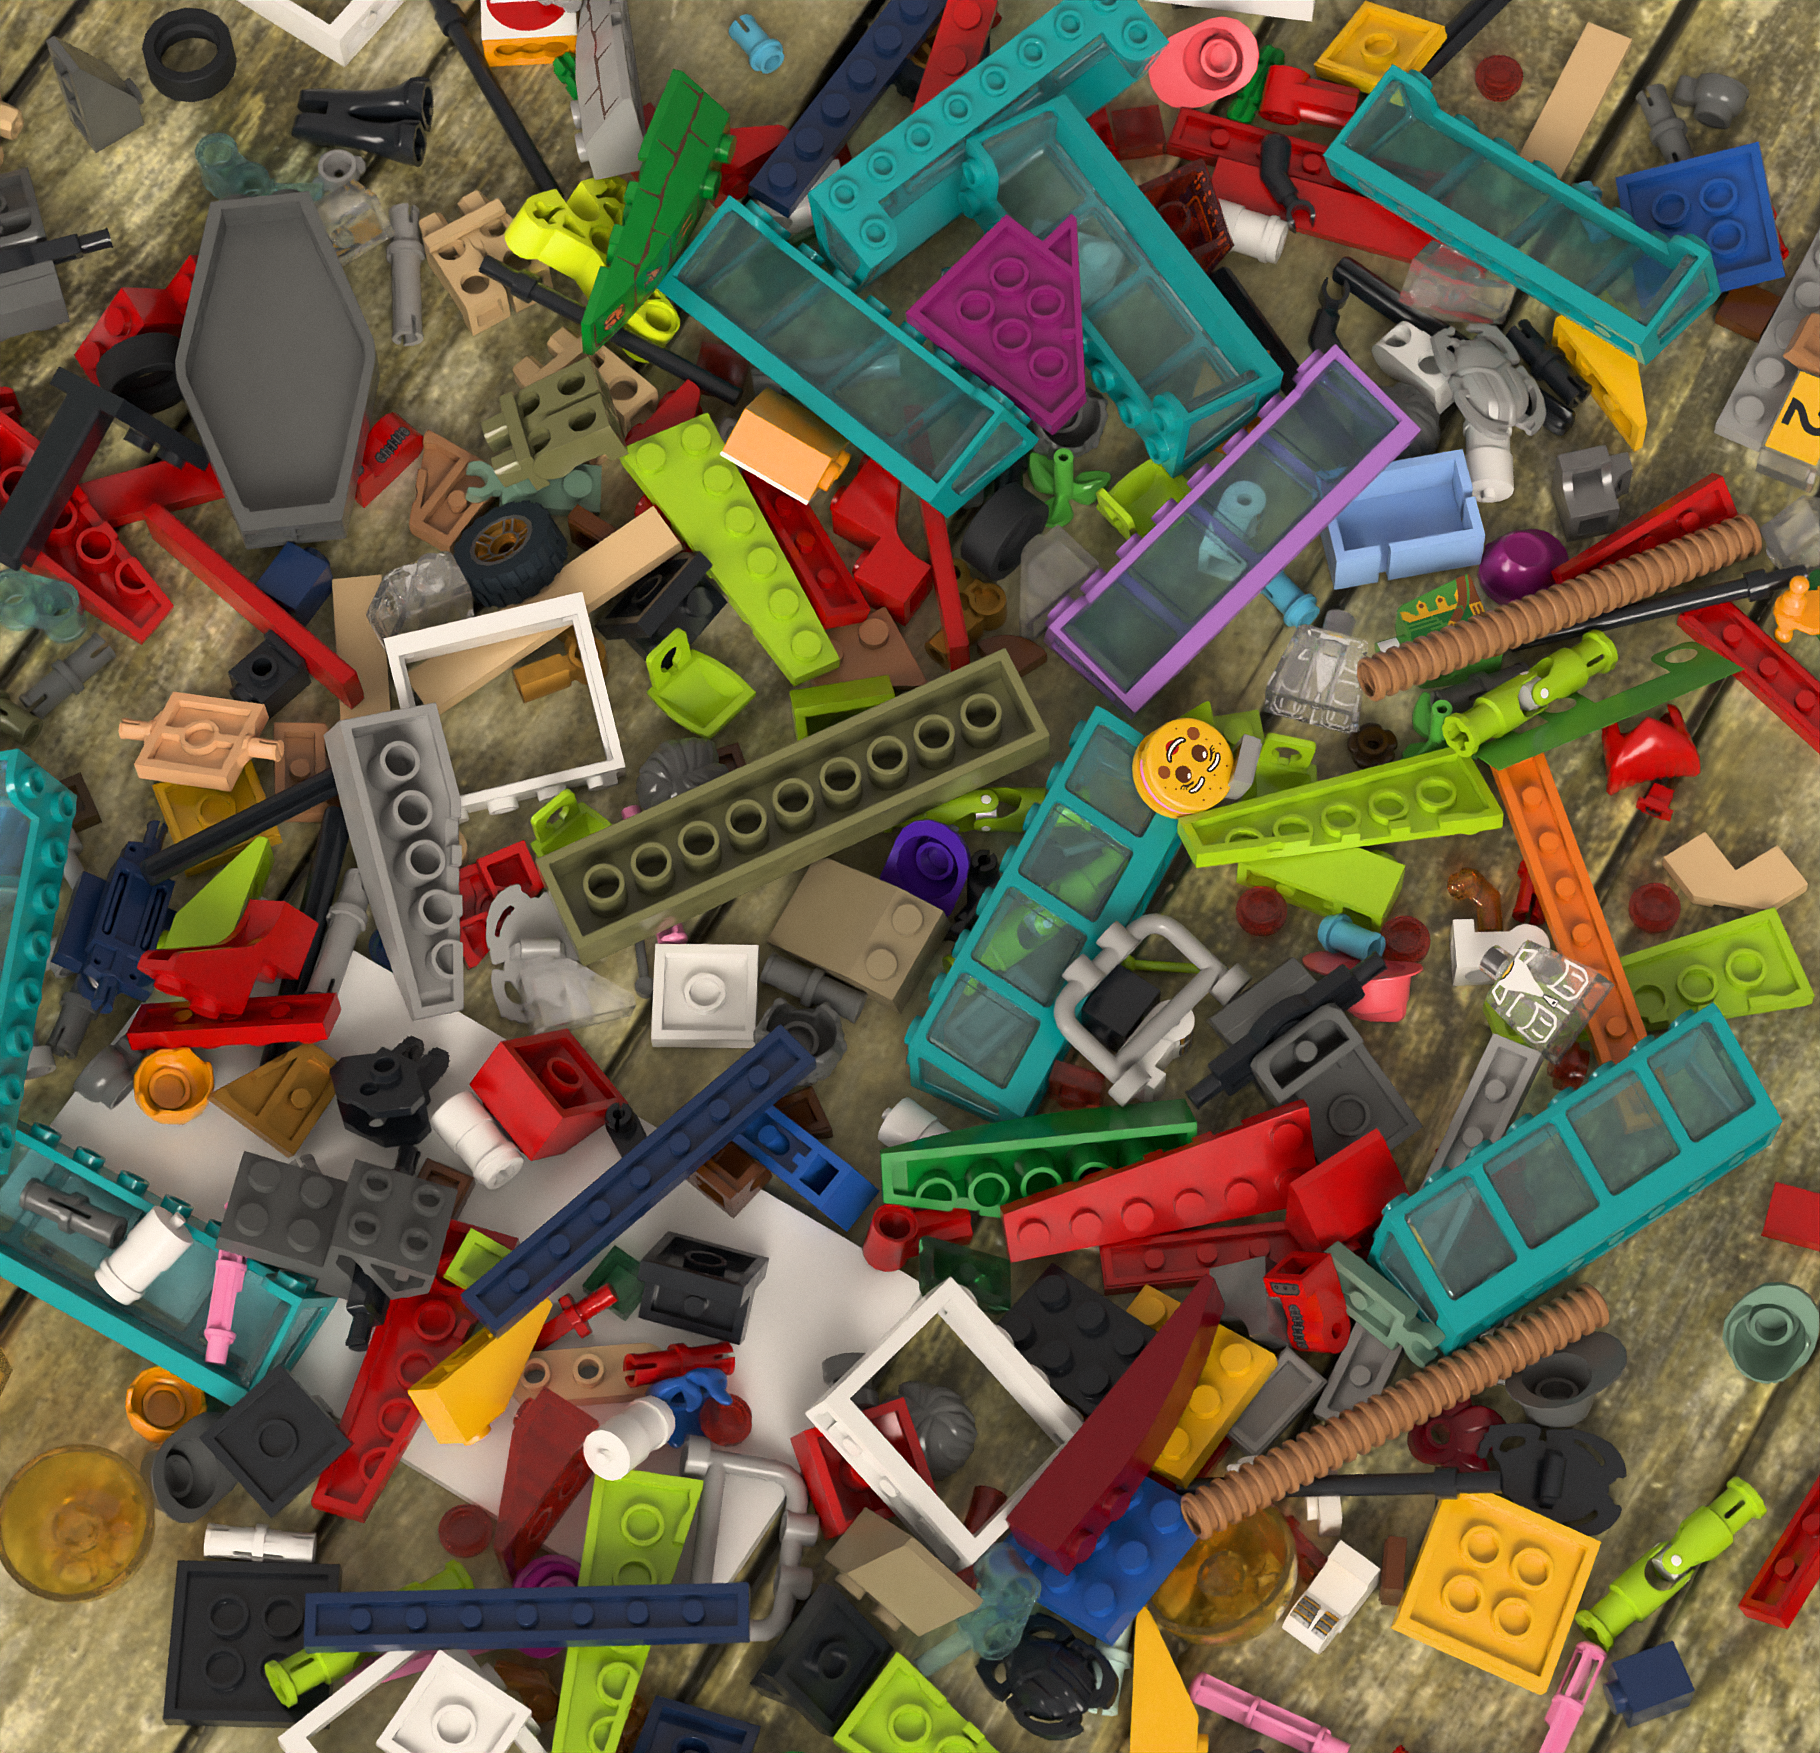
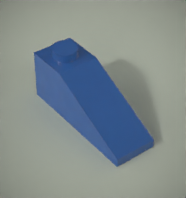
[732,1105,880,1232]

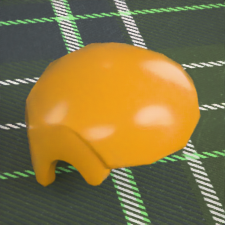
[133,1047,215,1125]
[125,1365,208,1444]

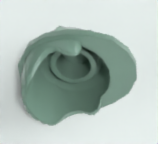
[1722,1282,1820,1384]

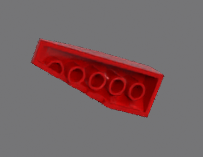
[0,410,174,645]

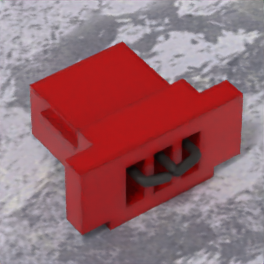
[1635,782,1674,822]

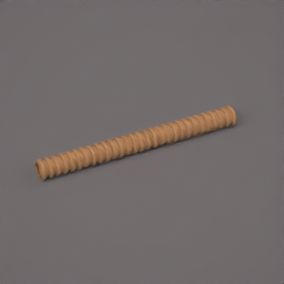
[1357,513,1762,702]
[1181,1282,1609,1540]

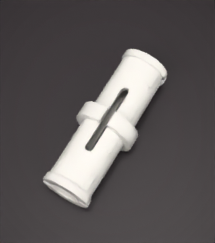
[204,1523,317,1563]

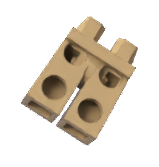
[419,190,553,336]
[513,326,659,466]

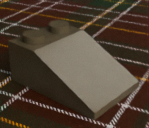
[766,857,951,1015]

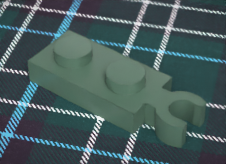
[465,461,602,517]
[1324,1241,1446,1368]

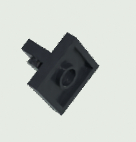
[594,551,728,670]
[637,1231,769,1345]
[199,1363,355,1518]
[749,1582,894,1738]

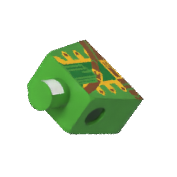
[1374,574,1503,689]

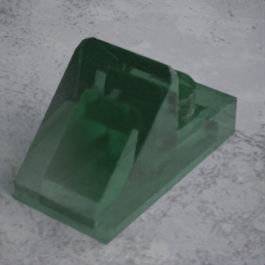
[919,1235,1011,1316]

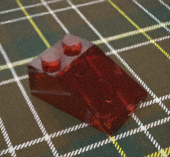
[493,1386,600,1585]

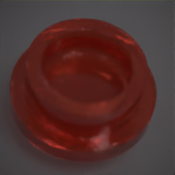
[1475,55,1523,102]
[1628,883,1681,933]
[1236,886,1288,937]
[1380,915,1431,963]
[1547,1039,1590,1091]
[699,1394,752,1447]
[438,1504,493,1558]

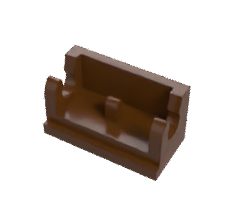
[681,1105,772,1219]

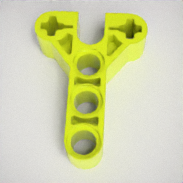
[504,176,680,363]

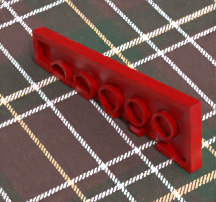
[1000,1099,1316,1263]
[311,1219,520,1523]

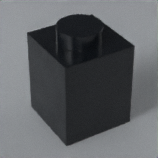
[1081,964,1160,1053]

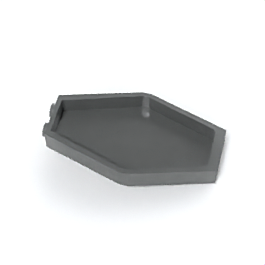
[175,189,380,550]

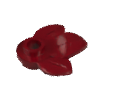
[1407,1393,1507,1472]

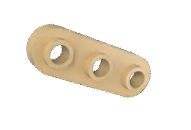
[513,1343,662,1409]

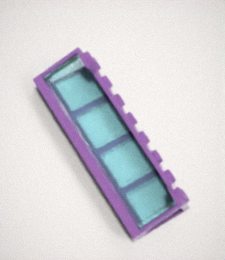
[1043,344,1422,720]

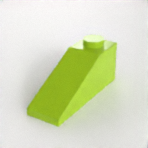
[156,836,275,949]
[1236,847,1405,934]

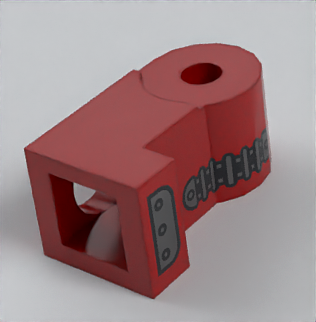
[354,412,424,508]
[1263,1251,1351,1354]

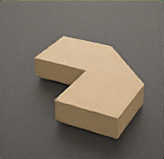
[1662,832,1808,914]

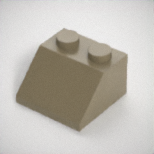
[824,1507,984,1636]

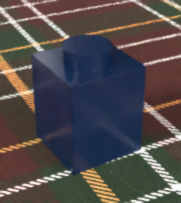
[255,541,333,627]
[1603,1640,1695,1728]

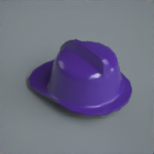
[880,819,971,918]

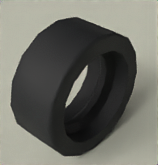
[142,8,237,102]
[96,333,183,415]
[960,482,1049,581]

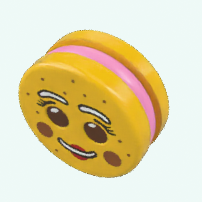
[1132,718,1234,819]

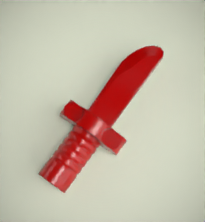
[532,1282,619,1352]

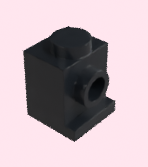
[228,629,311,720]

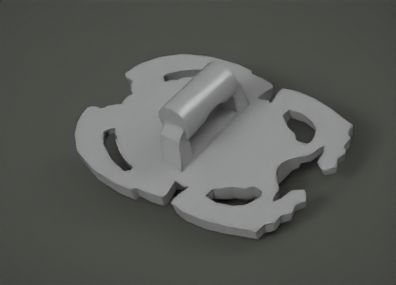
[1430,323,1546,440]
[486,884,588,1025]

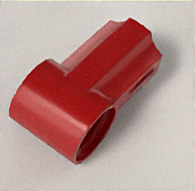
[1258,65,1360,131]
[862,1203,973,1272]

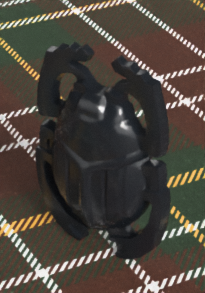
[1476,1423,1627,1536]
[975,1612,1119,1740]

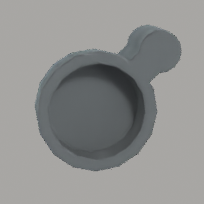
[1671,73,1750,129]
[73,1034,148,1110]

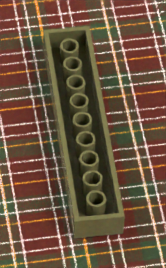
[535,648,1050,968]

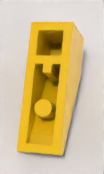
[1551,291,1647,452]
[407,1297,553,1446]
[1130,1605,1209,1753]

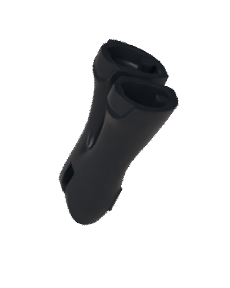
[291,77,434,167]

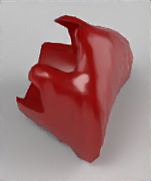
[1601,704,1701,796]

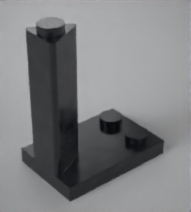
[0,366,209,572]

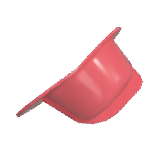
[1148,16,1260,109]
[1302,951,1423,1022]

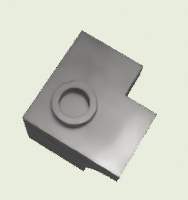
[1551,445,1633,542]
[1209,1256,1293,1351]

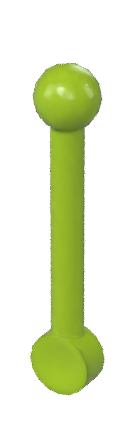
[1120,955,1223,974]

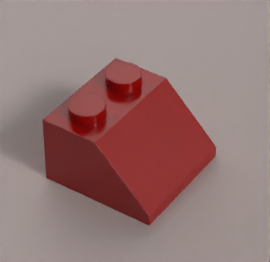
[469,1028,629,1161]
[1285,1128,1411,1257]
[790,1397,938,1541]

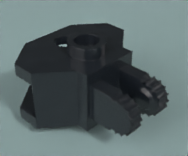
[329,1035,450,1148]

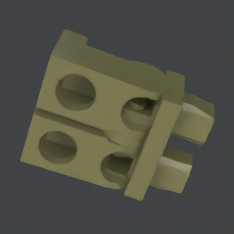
[480,356,629,490]

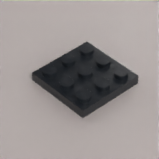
[163,1560,343,1729]

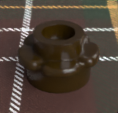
[1347,723,1398,770]

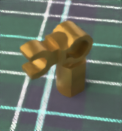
[925,557,1007,670]
[512,614,609,703]

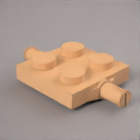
[119,691,284,792]

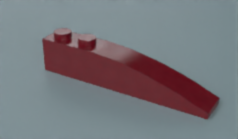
[1005,1273,1225,1576]

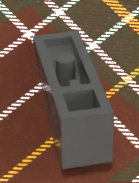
[46,36,144,153]

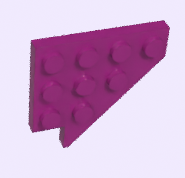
[905,214,1087,435]

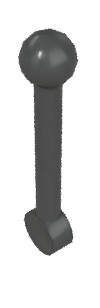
[635,940,654,999]

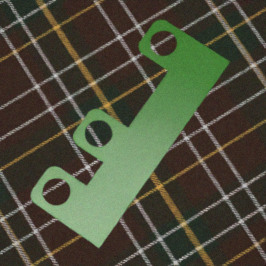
[1473,641,1745,771]

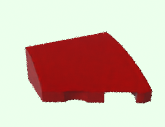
[459,840,544,970]

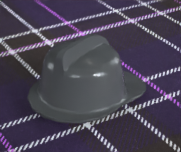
[1505,1331,1627,1429]
[135,1412,238,1523]

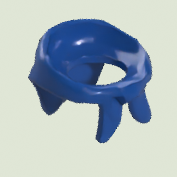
[645,1367,733,1449]

